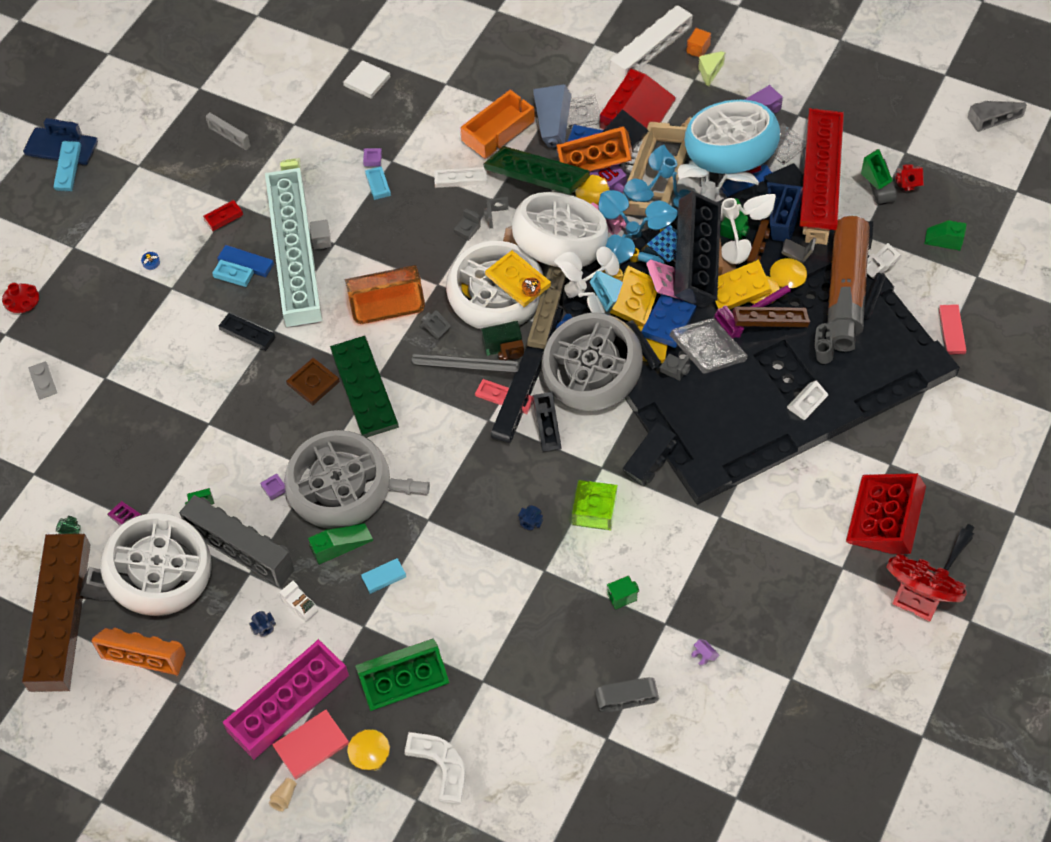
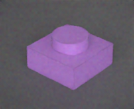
[363,148,382,166]
[260,473,285,500]

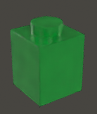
[607,575,639,610]

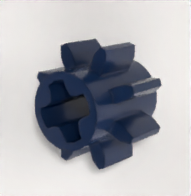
[518,505,543,530]
[249,611,276,636]

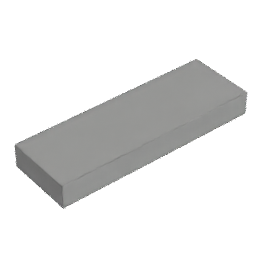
[206,112,250,150]

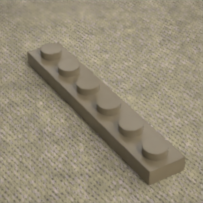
[527,265,566,349]

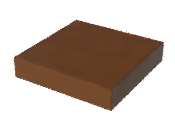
[286,358,340,405]

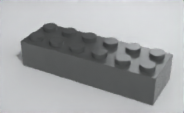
[179,495,294,588]

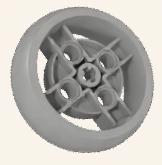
[542,313,643,411]
[284,430,390,529]

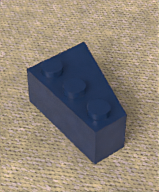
[767,182,803,241]

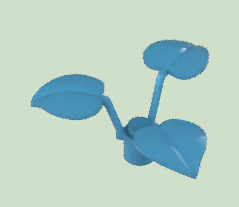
[623,145,691,208]
[599,190,678,265]

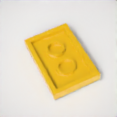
[485,250,551,307]
[715,260,772,310]
[610,266,657,327]

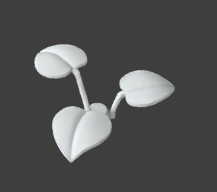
[678,160,758,201]
[721,194,776,264]
[554,246,619,315]

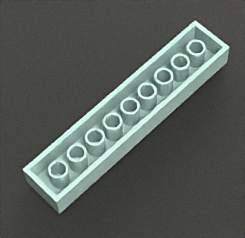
[265,168,322,327]

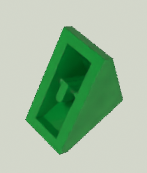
[861,149,893,189]

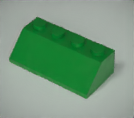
[355,638,449,711]

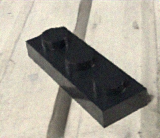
[219,313,276,351]

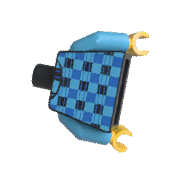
[630,224,677,267]

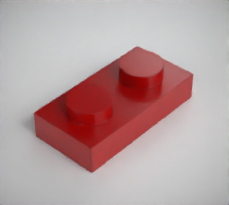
[203,200,243,231]

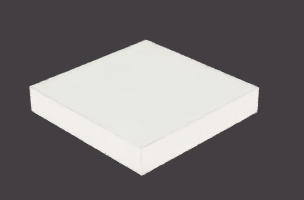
[343,60,390,99]

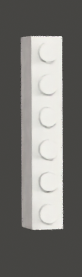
[610,5,692,80]

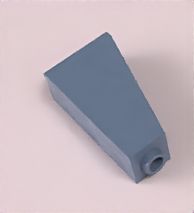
[533,84,572,147]

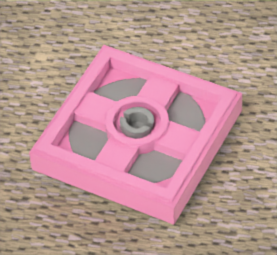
[646,259,682,300]

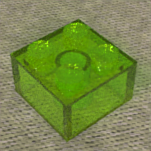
[572,480,617,531]

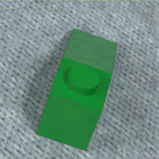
[308,524,373,565]

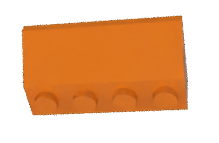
[557,126,632,172]
[91,628,186,676]

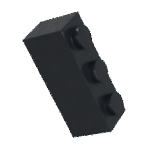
[623,422,678,486]

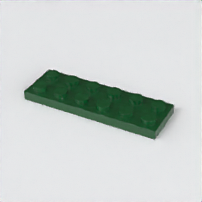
[483,146,590,195]
[330,335,399,438]

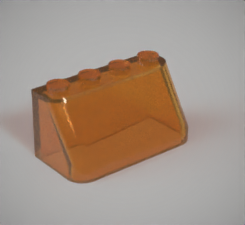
[345,265,425,324]

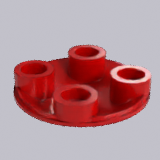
[2,283,39,313]

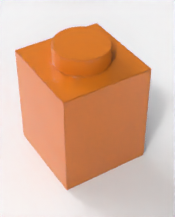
[687,28,711,57]

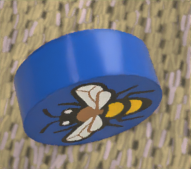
[141,252,160,270]

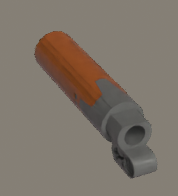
[815,216,870,364]

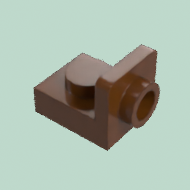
[498,340,524,360]

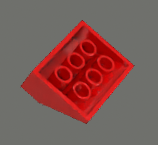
[600,69,676,130]
[846,473,926,554]

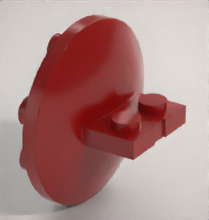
[887,554,967,622]

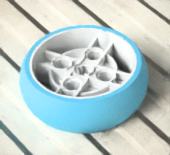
[685,100,780,174]

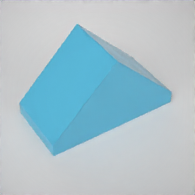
[590,271,623,312]

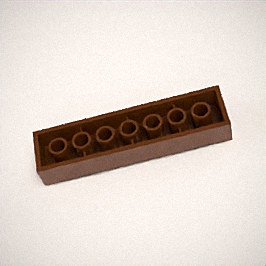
[22,534,91,692]

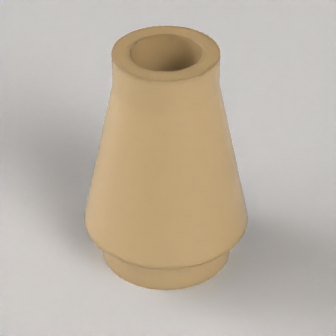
[269,778,297,812]

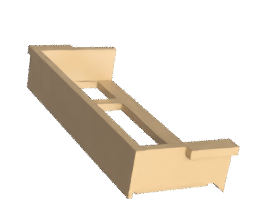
[623,122,688,216]

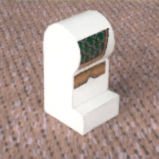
[279,581,318,621]

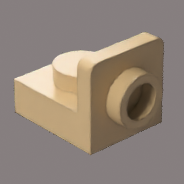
[803,226,829,245]

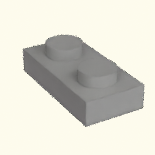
[28,361,57,400]

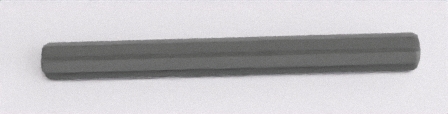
[411,353,519,372]

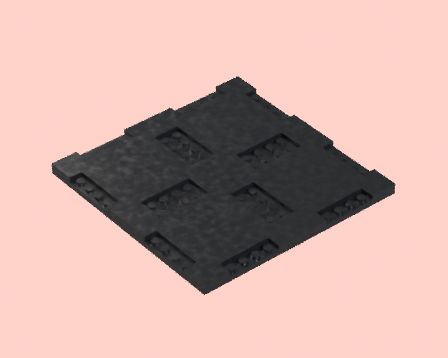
[546,163,960,505]

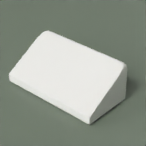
[787,380,829,420]

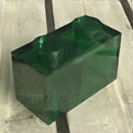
[481,321,522,356]

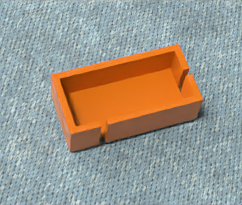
[460,90,535,159]

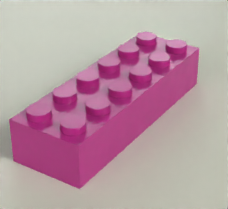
[222,639,349,760]

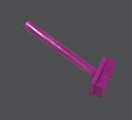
[714,285,791,338]

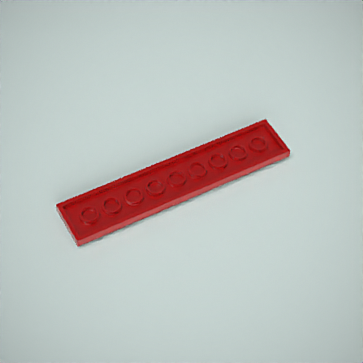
[800,108,844,230]

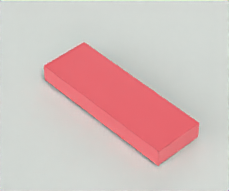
[939,304,966,355]
[475,379,533,414]

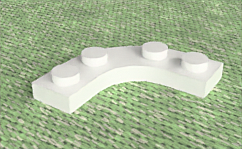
[405,732,465,805]

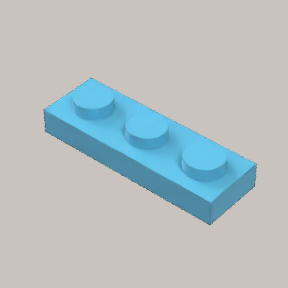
[54,141,81,191]

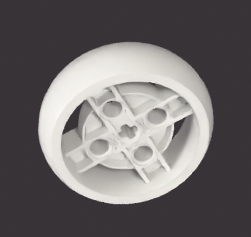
[512,192,609,267]
[446,241,544,332]
[100,513,212,616]

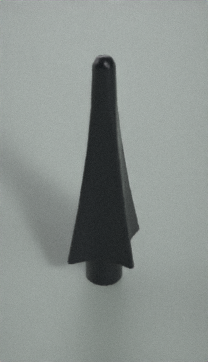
[944,524,975,571]

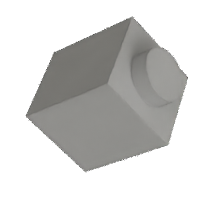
[310,219,332,249]

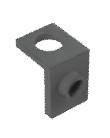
[484,197,509,228]
[781,237,816,264]

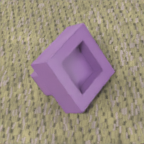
[691,639,720,665]

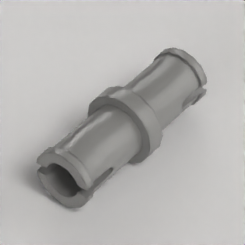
[389,478,430,494]

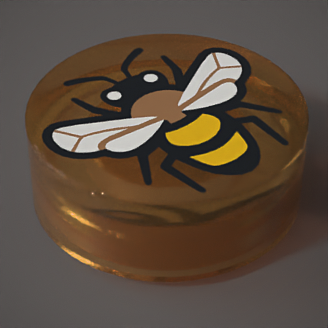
[522,278,541,297]

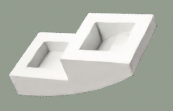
[867,243,902,279]

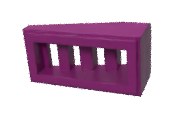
[107,501,141,525]

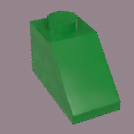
[720,198,750,241]
[924,220,967,251]

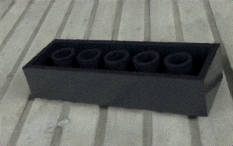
[674,191,721,308]

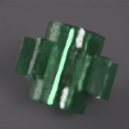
[56,515,81,534]

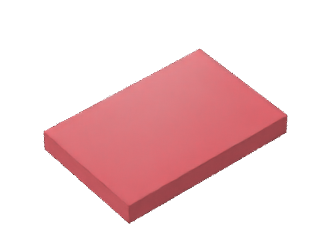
[272,710,349,780]

